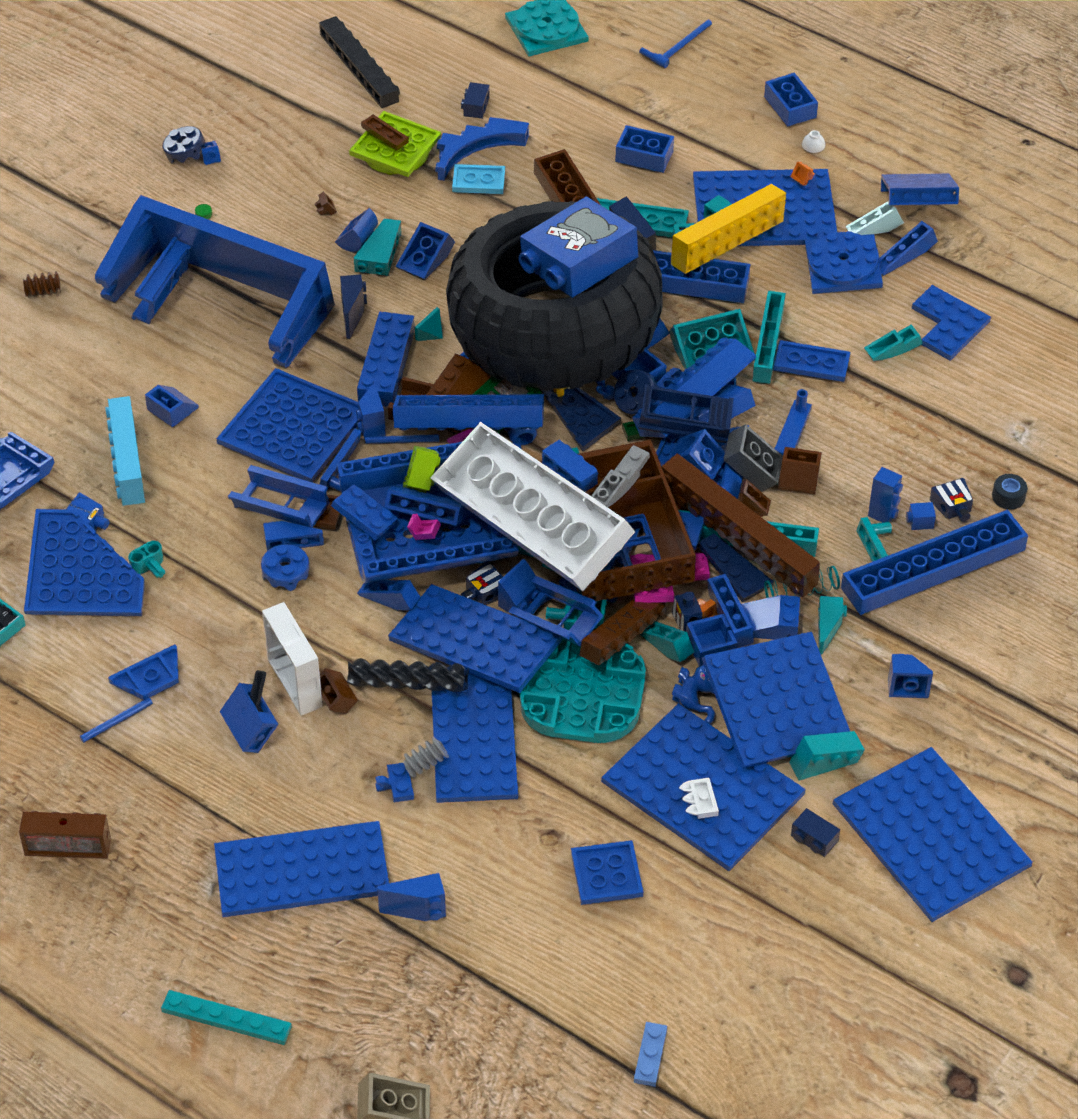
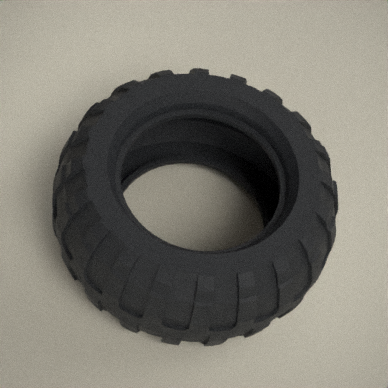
[446,201,663,391]

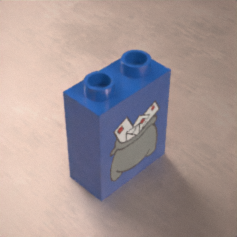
[519,196,638,298]

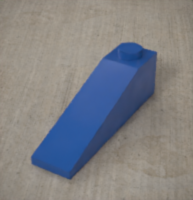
[879,221,938,276]

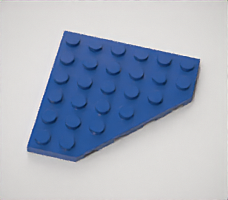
[24,509,145,616]

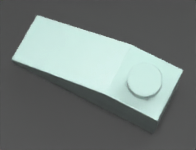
[846,202,904,235]

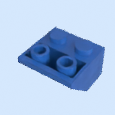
[145,385,199,428]

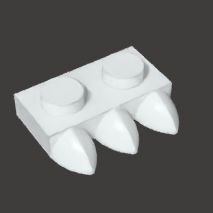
[679,778,719,819]

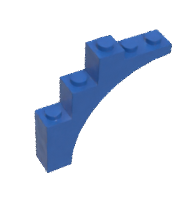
[435,117,529,181]

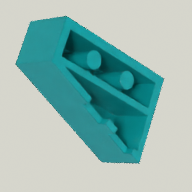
[789,731,865,781]

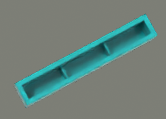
[752,291,786,384]

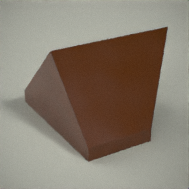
[740,479,771,517]

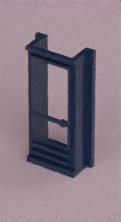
[638,384,734,443]

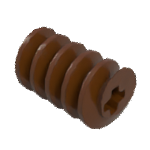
[23,271,61,297]

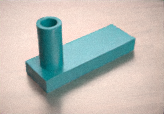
[856,517,892,562]

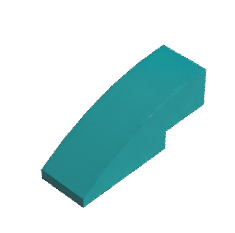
[864,324,923,361]

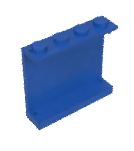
[881,173,959,205]

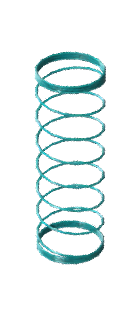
[764,566,840,598]

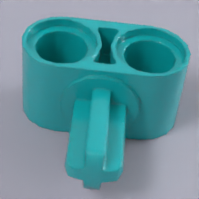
[128,540,165,578]

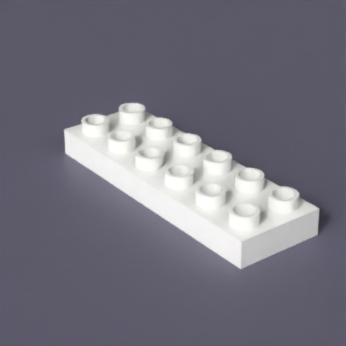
[431,422,635,591]

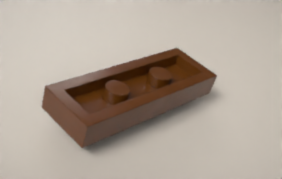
[361,114,409,151]

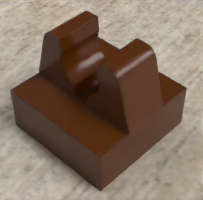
[315,191,337,215]

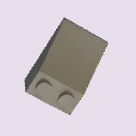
[357,1073,430,1119]

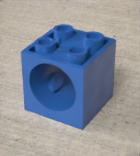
[664,429,725,480]

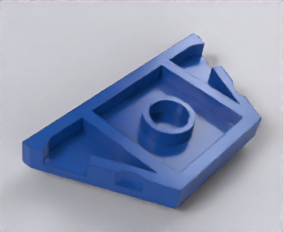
[108,644,179,700]

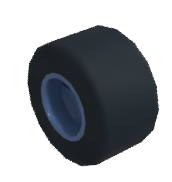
[992,474,1028,509]

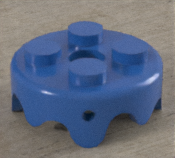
[261,544,310,591]

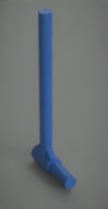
[639,19,712,68]

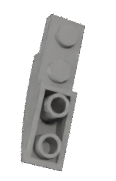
[591,445,650,508]

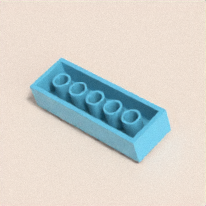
[105,396,145,506]

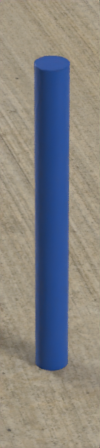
[365,434,439,444]
[80,697,153,743]

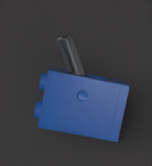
[219,670,279,753]

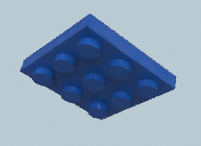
[571,840,644,905]

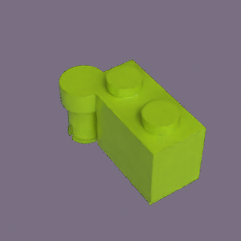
[403,445,440,493]

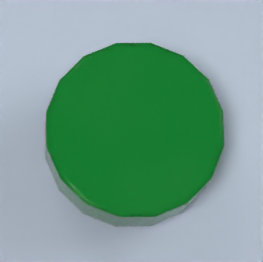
[195,204,212,219]

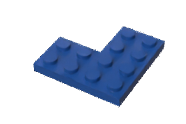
[912,285,991,361]

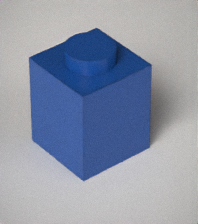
[906,502,936,530]

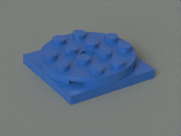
[805,231,883,294]

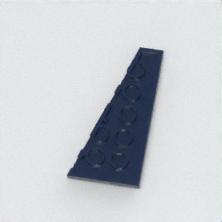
[539,388,621,452]

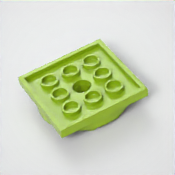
[349,111,442,177]

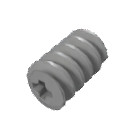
[404,737,449,778]

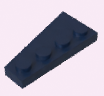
[698,534,773,602]

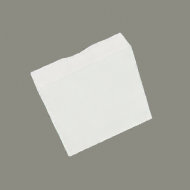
[262,602,323,716]

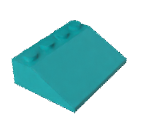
[669,309,755,369]

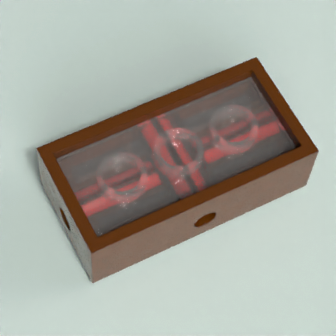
[19,811,111,859]

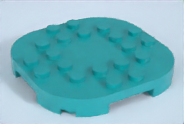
[520,638,646,743]

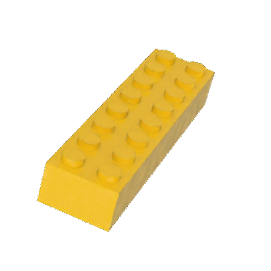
[671,184,786,274]

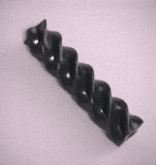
[347,658,469,692]

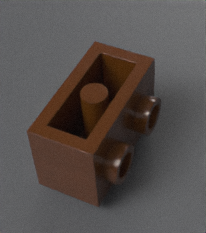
[320,668,358,714]

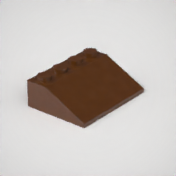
[426,353,504,435]

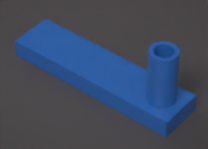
[774,389,812,456]
[320,428,361,492]

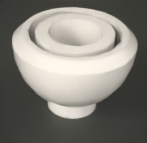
[802,130,825,153]

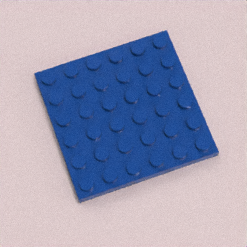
[216,368,359,482]
[702,632,850,768]

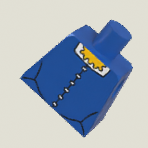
[66,492,109,530]

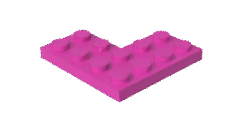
[630,552,710,603]

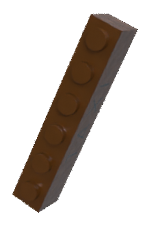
[580,598,667,665]

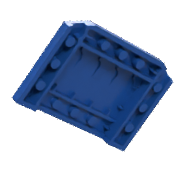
[0,432,55,510]

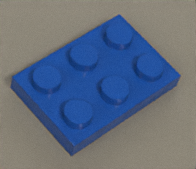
[331,484,398,540]

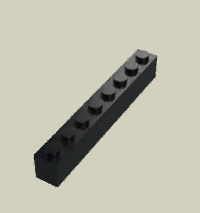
[319,16,400,108]

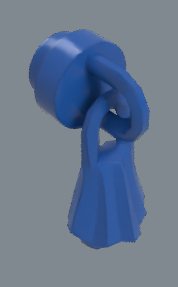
[595,380,614,400]

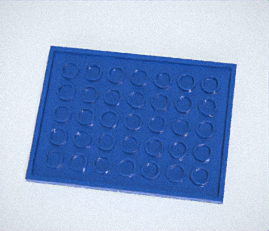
[693,169,837,246]
[601,703,806,871]
[832,747,1033,922]

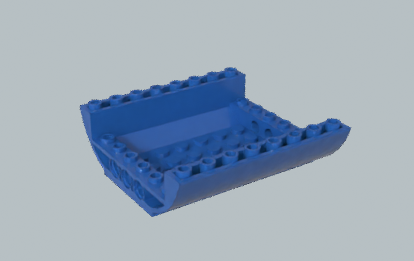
[337,442,518,584]

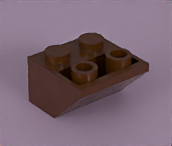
[778,447,822,494]

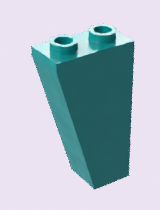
[354,218,402,276]

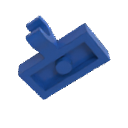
[375,763,414,802]

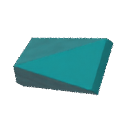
[415,307,443,341]

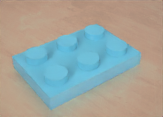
[452,164,505,194]

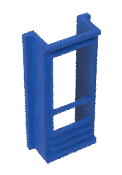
[132,236,191,324]
[228,465,330,528]
[508,576,603,647]

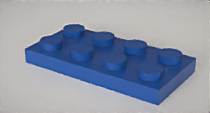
[773,340,851,382]

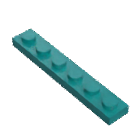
[161,990,292,1045]

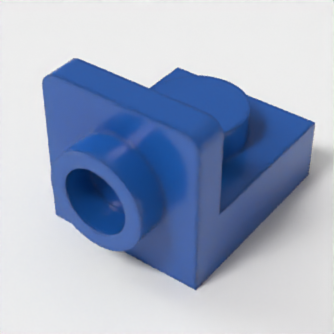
[200,141,221,165]

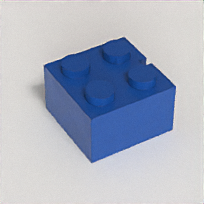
[686,614,738,667]

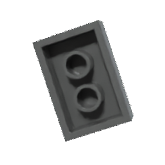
[724,424,783,492]

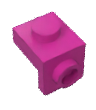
[407,514,441,540]

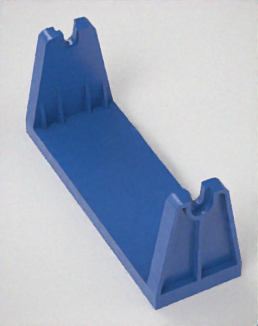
[95,195,335,368]

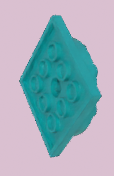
[505,0,589,57]

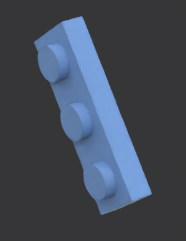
[634,1022,667,1087]

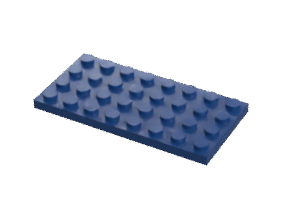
[388,584,562,693]
[432,667,518,803]
[214,821,389,917]

